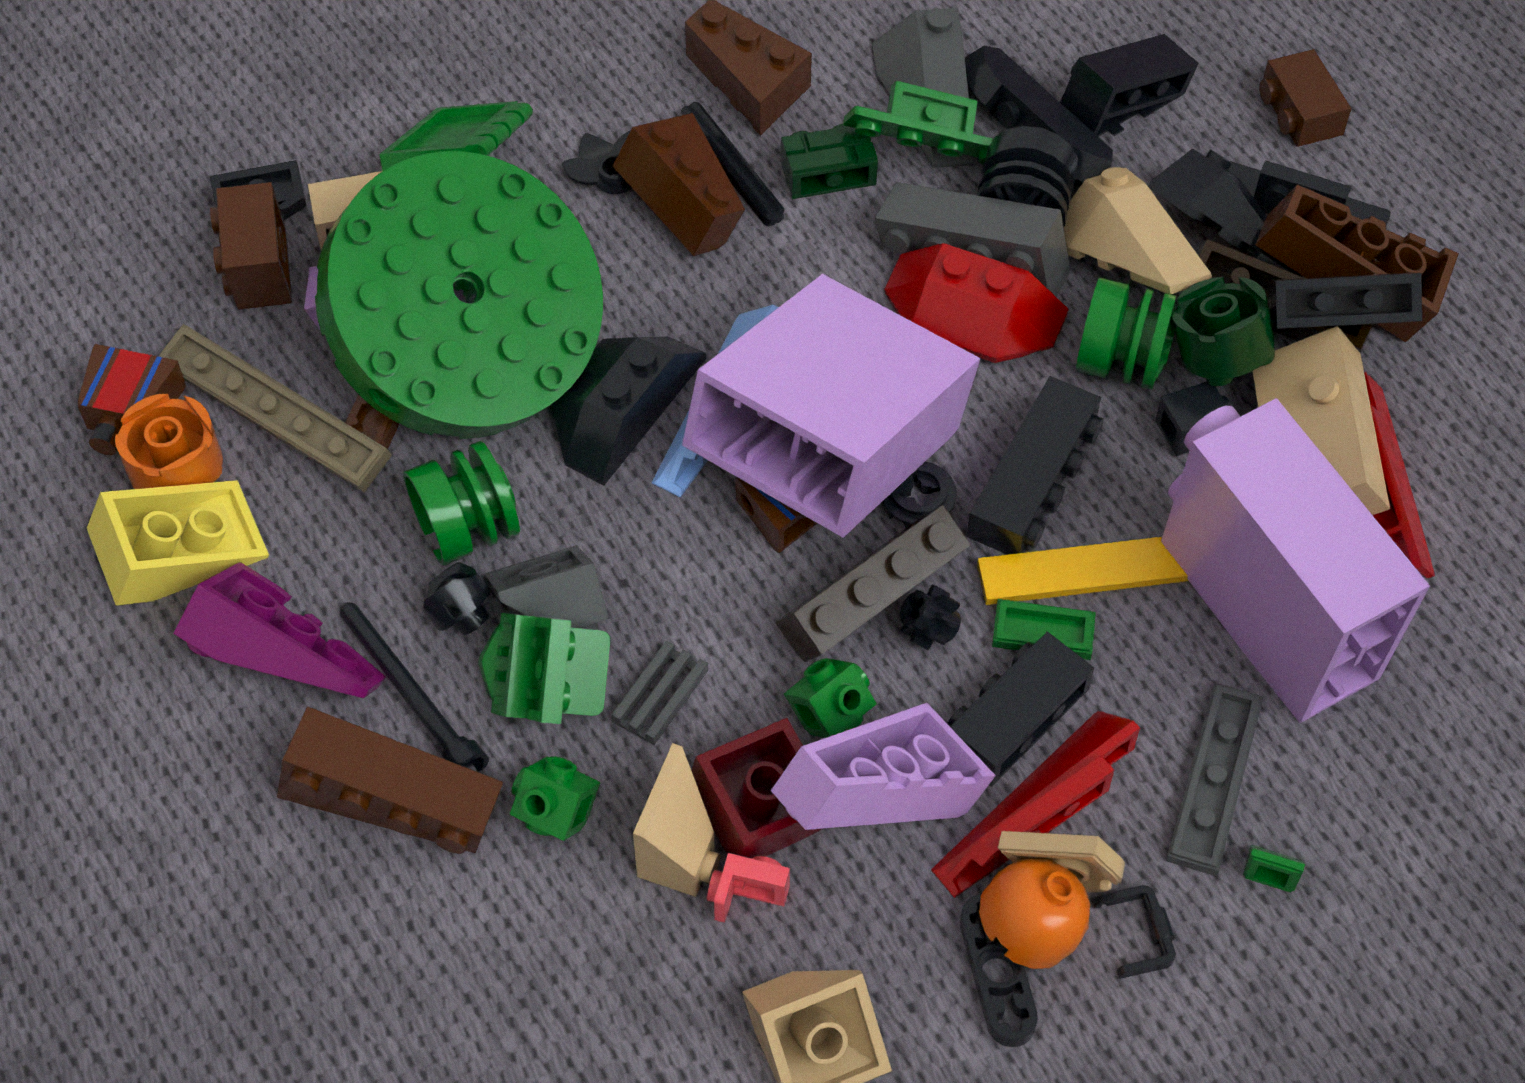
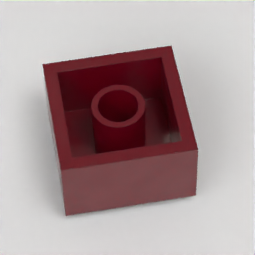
[691,718,825,859]

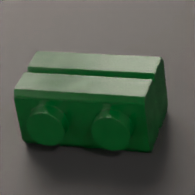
[780,124,878,200]

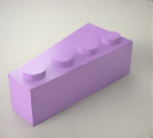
[771,703,996,830]

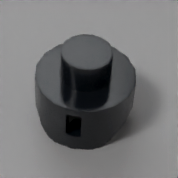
[423,562,491,635]

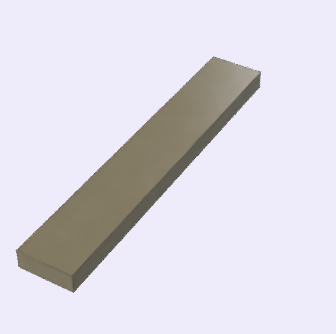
[158,324,392,493]

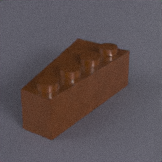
[277,706,503,854]

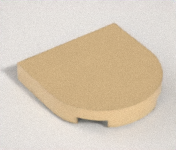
[998,831,1125,892]

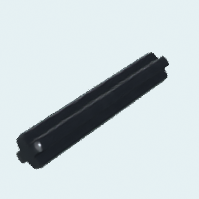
[681,102,785,227]

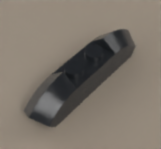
[965,45,1113,187]

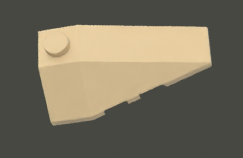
[1064,167,1212,295]

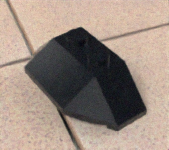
[551,336,707,486]

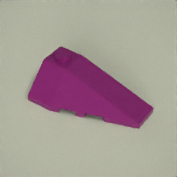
[173,562,386,698]

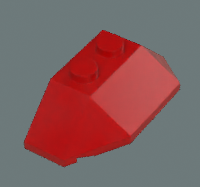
[884,243,1069,363]

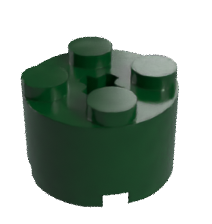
[1172,277,1275,386]

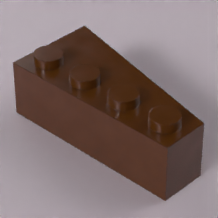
[1255,185,1459,342]

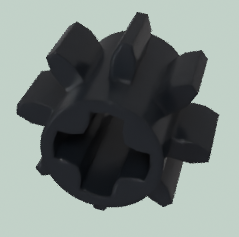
[900,584,961,650]

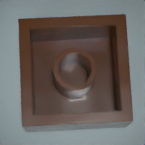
[210,182,292,310]

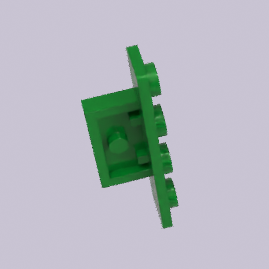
[843,81,993,165]

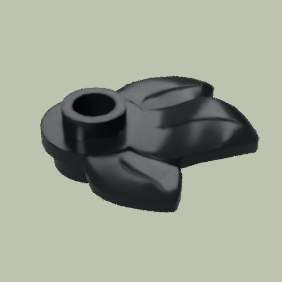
[562,130,632,194]

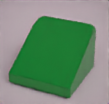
[1243,845,1305,893]

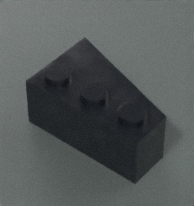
[1060,34,1199,137]

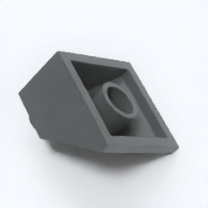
[484,545,609,630]

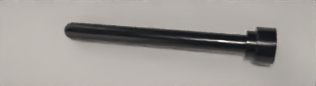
[340,602,489,772]

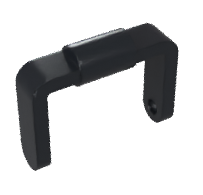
[1093,885,1176,979]

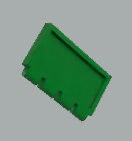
[379,101,533,171]

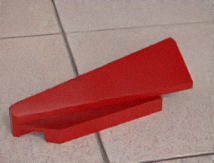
[1364,372,1435,578]
[931,711,1140,898]

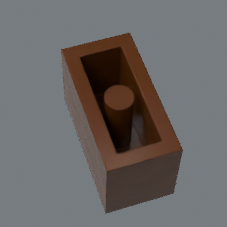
[1259,49,1352,147]

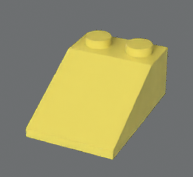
[87,480,269,606]

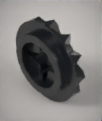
[881,461,957,528]

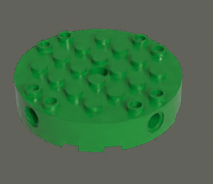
[315,151,603,439]

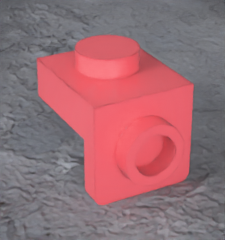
[707,853,790,922]

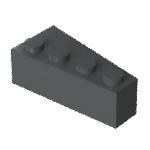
[875,182,1071,297]

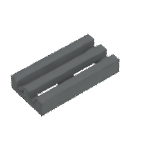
[611,641,708,745]

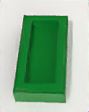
[992,599,1096,660]

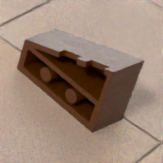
[685,0,812,136]
[613,113,745,256]

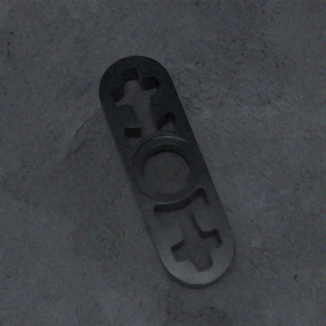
[960,894,1038,1047]

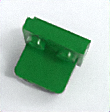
[478,613,610,724]

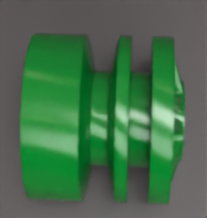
[1076,277,1177,390]
[403,441,520,566]

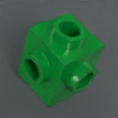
[784,658,877,738]
[509,756,601,841]

